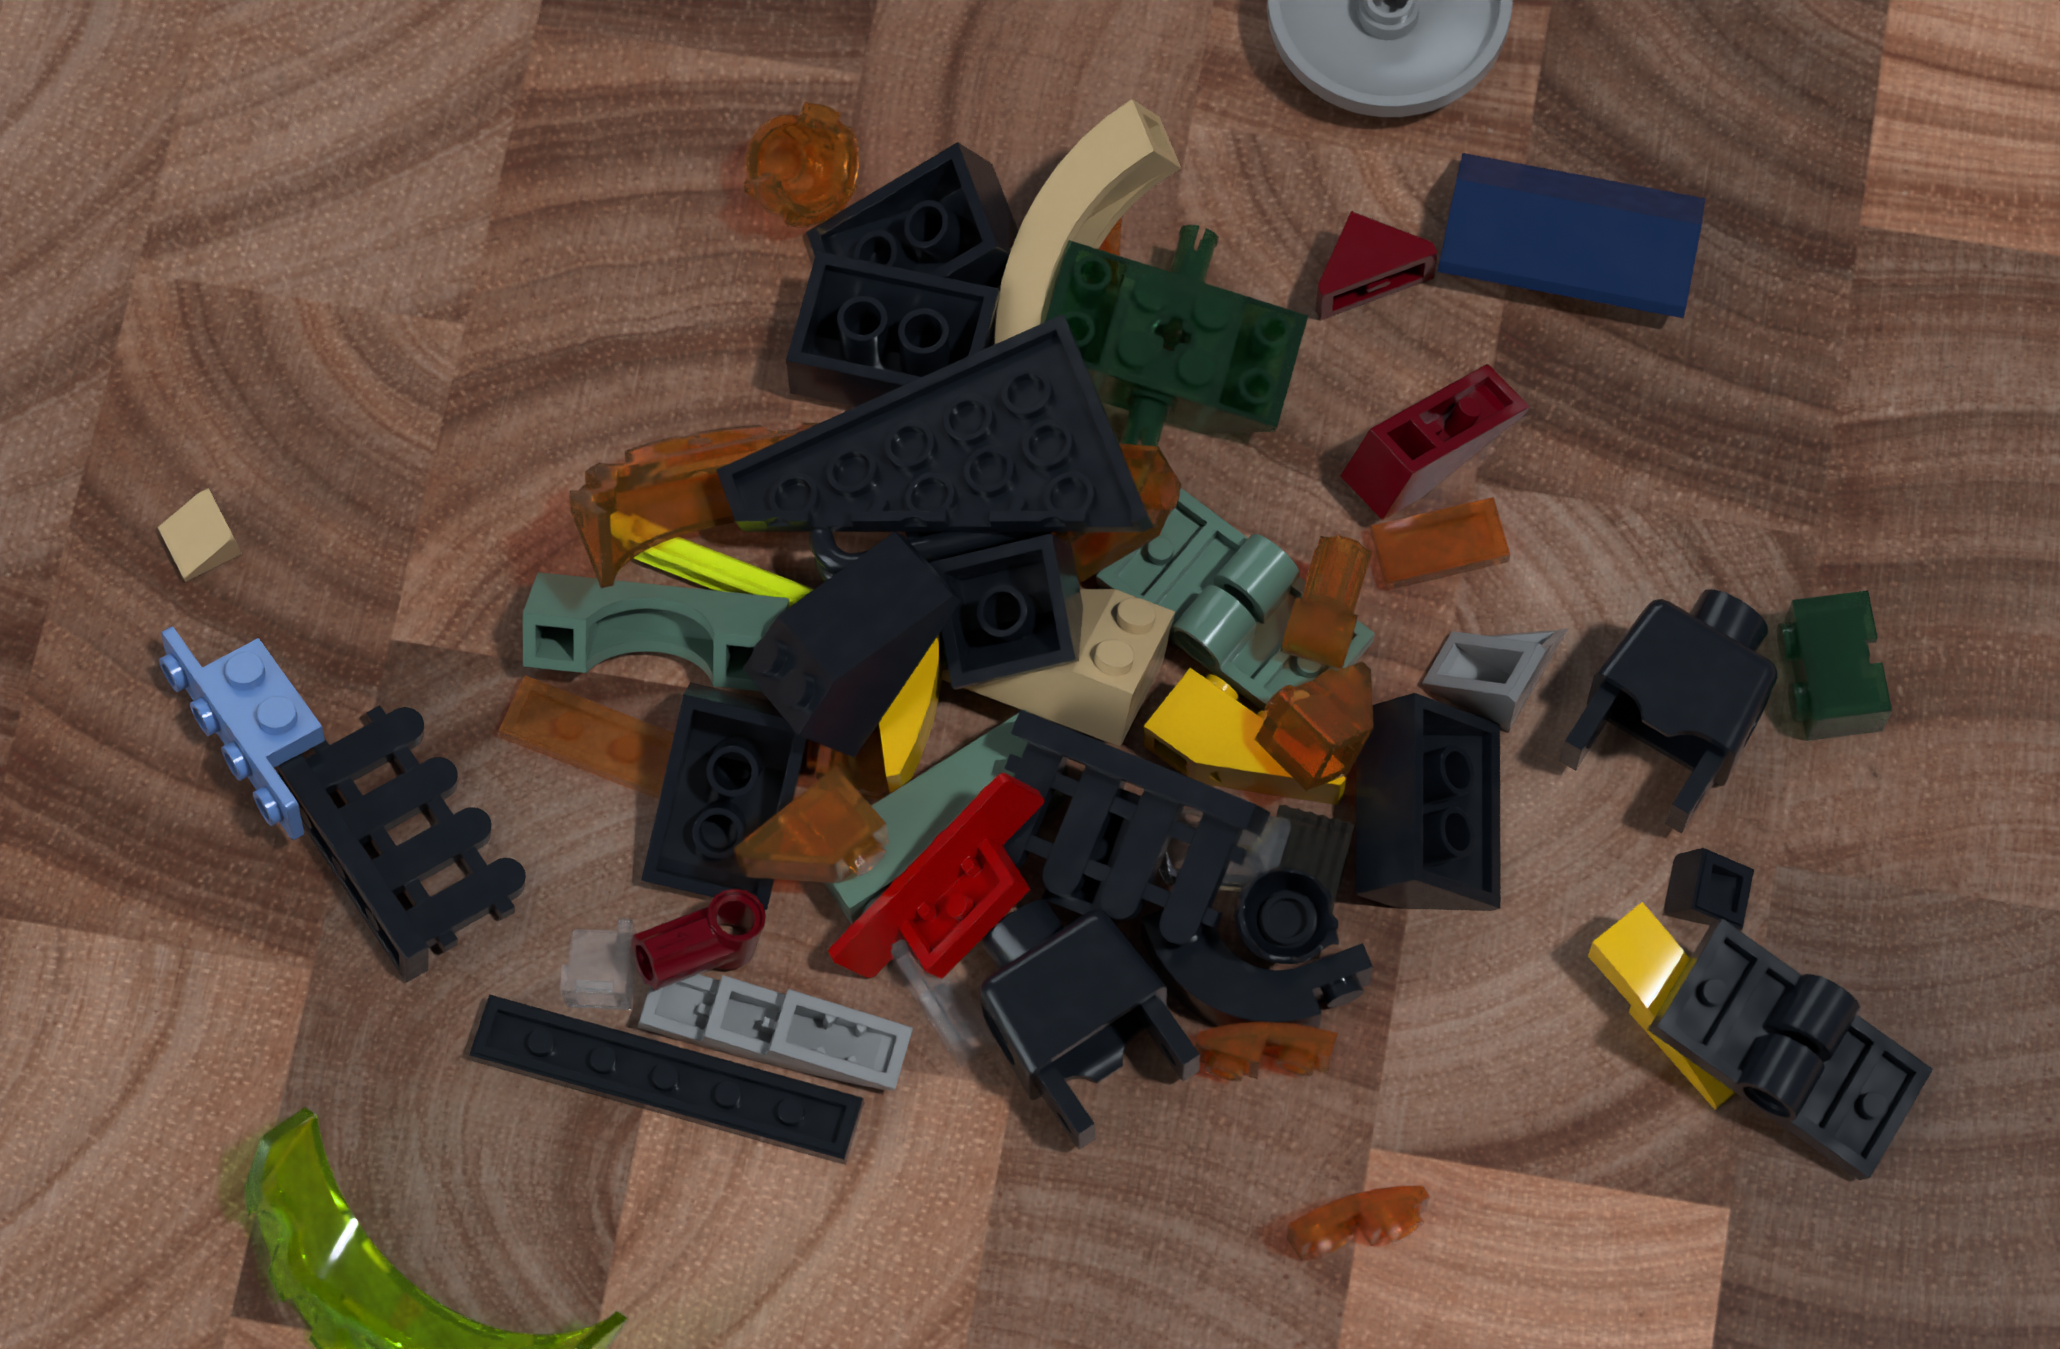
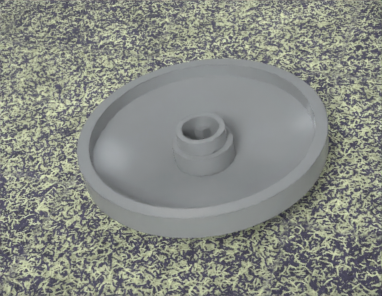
[1267,0,1513,117]

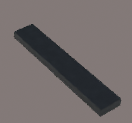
[469,994,865,1165]

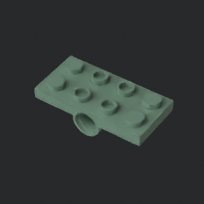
[1096,484,1375,735]

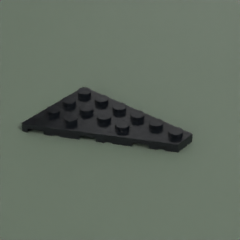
[716,314,1154,532]

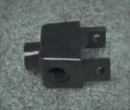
[1559,589,1778,834]
[980,899,1200,1150]

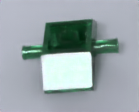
[1045,225,1308,466]

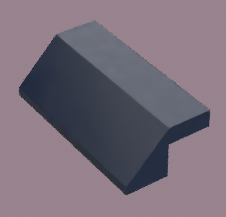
[1438,153,1705,318]

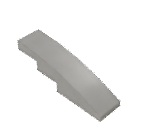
[637,974,913,1092]

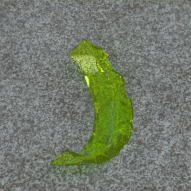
[244,1107,629,1349]

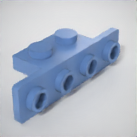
[159,626,325,841]

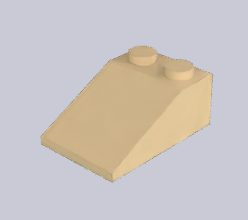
[941,589,1175,747]

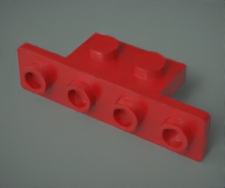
[828,773,1045,979]

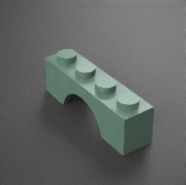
[523,572,789,691]

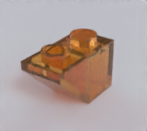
[1254,661,1374,791]

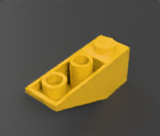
[1144,668,1346,805]

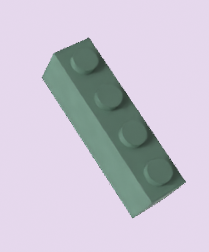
[807,709,1068,924]

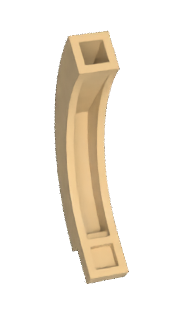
[995,99,1181,344]

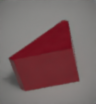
[1315,211,1438,321]

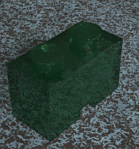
[1777,590,1892,741]

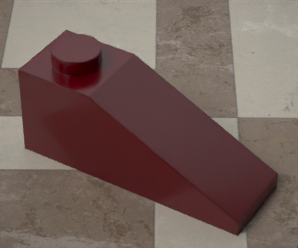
[1340,364,1530,520]

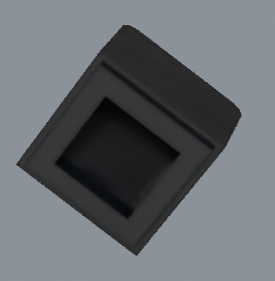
[1664,848,1754,931]

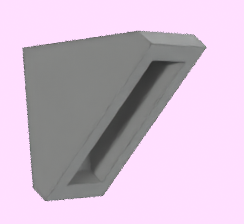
[1422,629,1568,733]

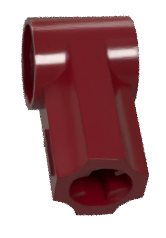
[631,889,766,991]

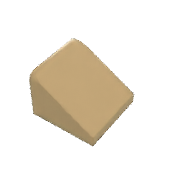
[158,488,242,582]

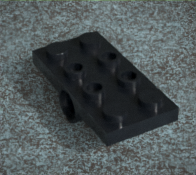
[1647,918,1933,1180]

